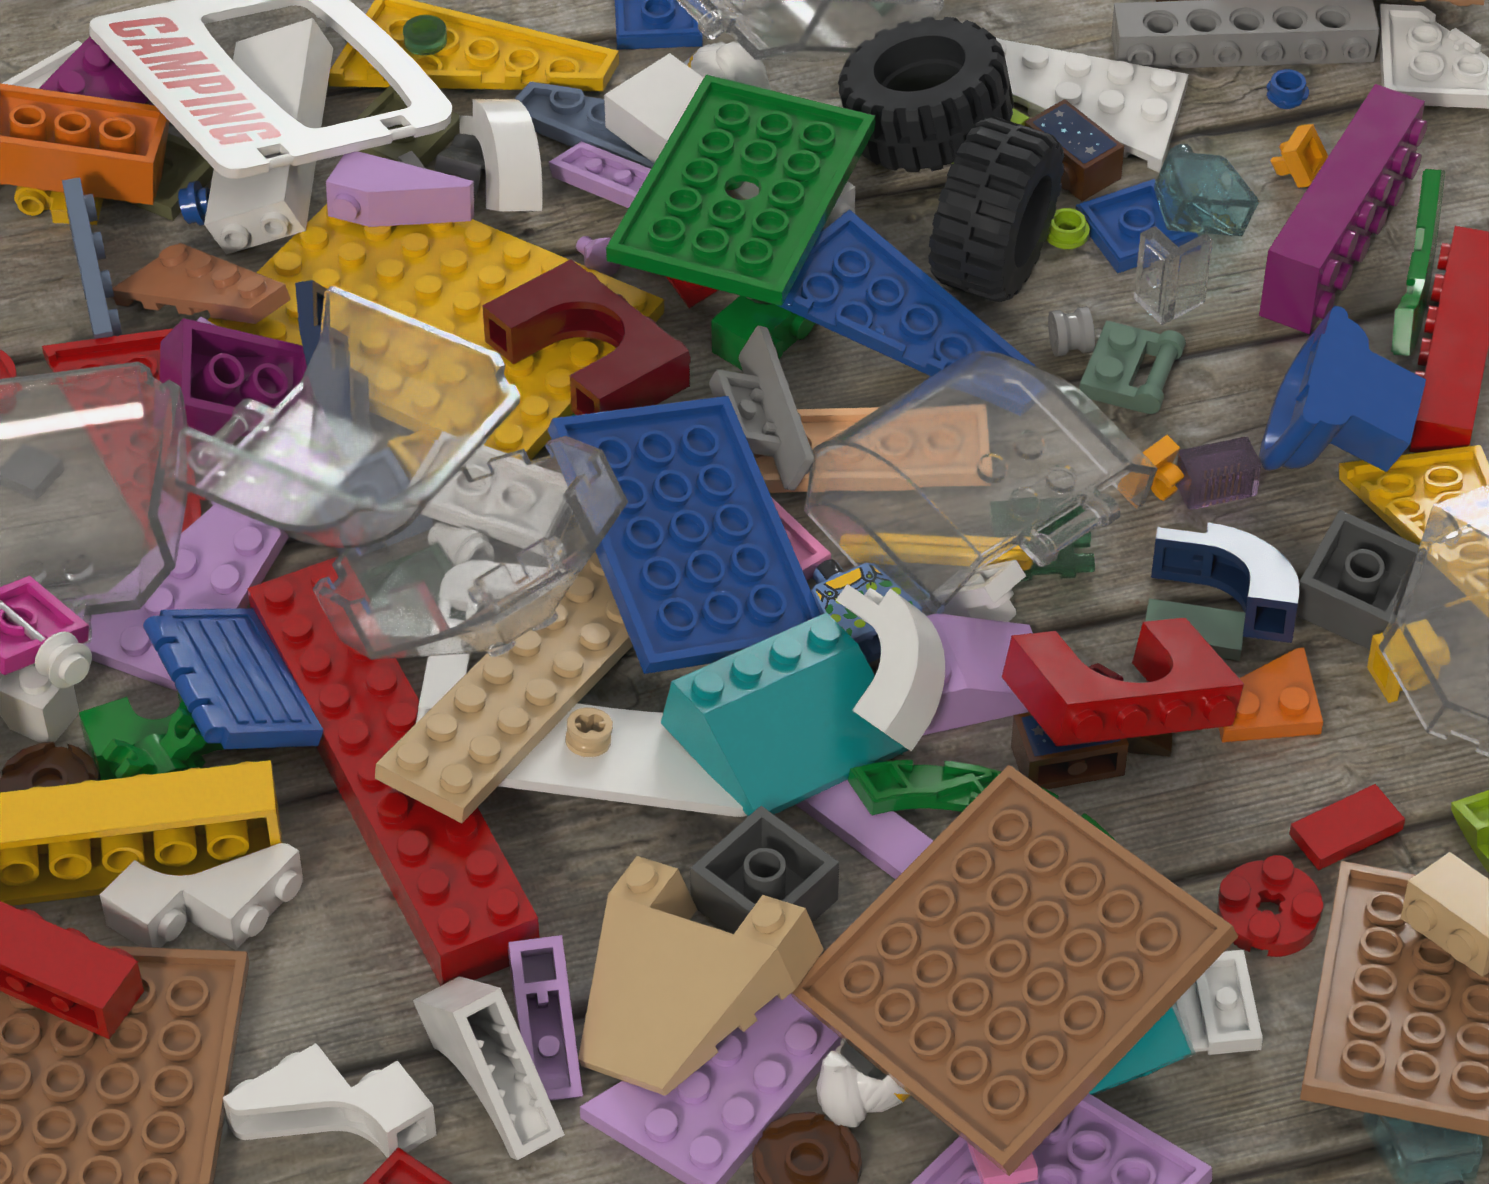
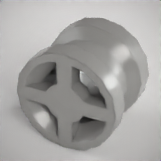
[1048,306,1095,357]

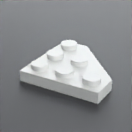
[1378,4,1489,109]

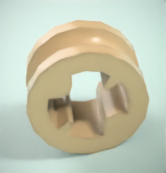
[565,707,613,757]

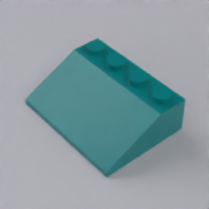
[661,612,909,816]

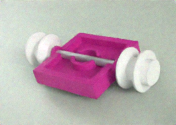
[0,576,92,688]

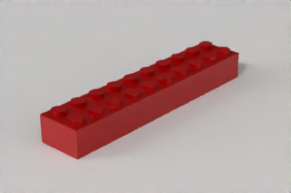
[247,556,540,986]

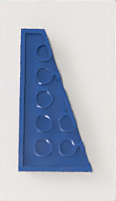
[777,209,1053,417]

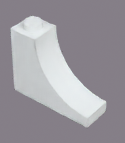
[413,976,565,1160]

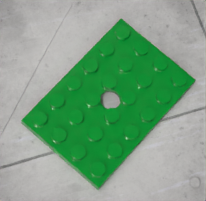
[606,75,875,306]

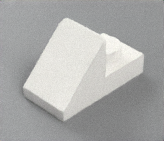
[929,560,1026,622]

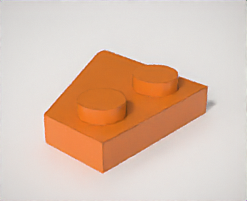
[1219,647,1323,743]

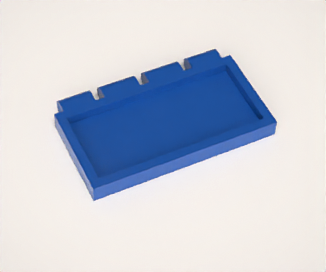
[143,608,324,749]

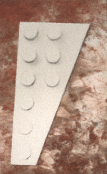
[996,38,1189,173]

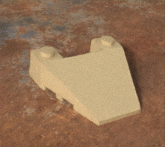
[578,856,824,1096]

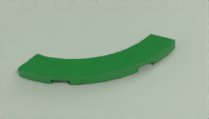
[1391,169,1445,356]
[848,760,1117,842]

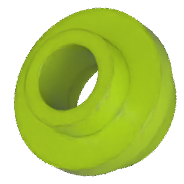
[1046,208,1090,249]

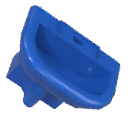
[1259,306,1426,472]

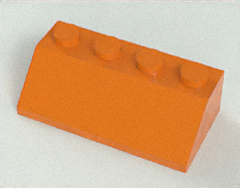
[0,83,170,205]

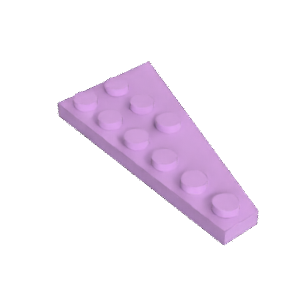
[82,444,329,691]
[580,994,842,1184]

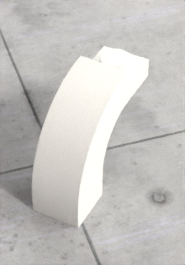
[460,99,542,211]
[836,584,945,751]

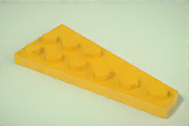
[328,0,619,91]
[1339,445,1489,618]

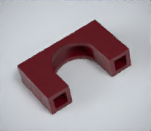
[482,259,691,415]

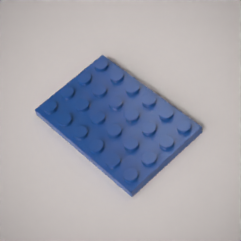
[548,396,821,674]

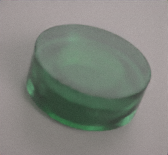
[403,15,447,55]

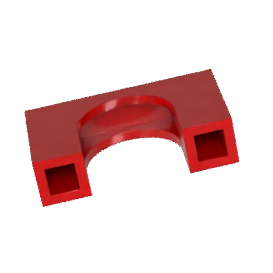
[1002,617,1244,746]

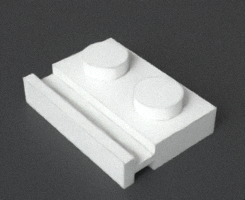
[1175,950,1263,1057]

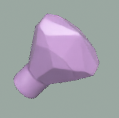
[576,236,621,277]

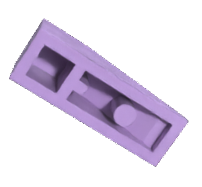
[326,151,474,227]
[508,935,583,1101]

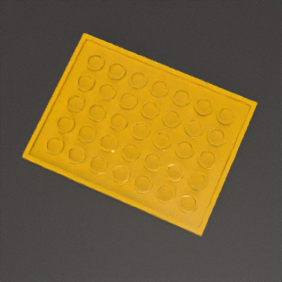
[208,204,665,461]

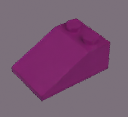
[158,318,314,437]

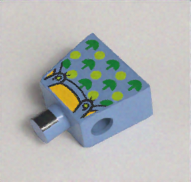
[811,559,922,663]

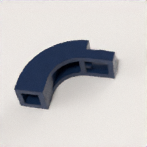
[1151,522,1299,643]

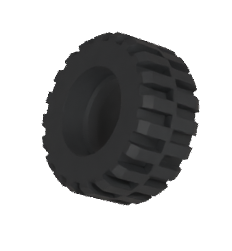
[838,17,1014,172]
[928,117,1064,302]

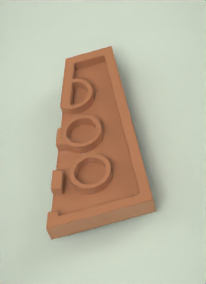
[113,243,291,324]

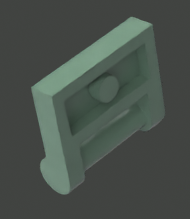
[1079,320,1186,414]

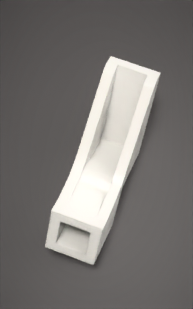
[100,843,304,950]
[223,1043,437,1158]

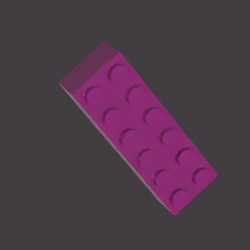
[1259,84,1428,334]

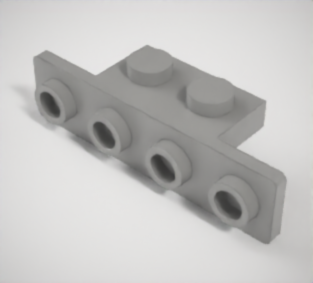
[709,326,814,491]

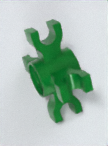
[102,708,207,778]

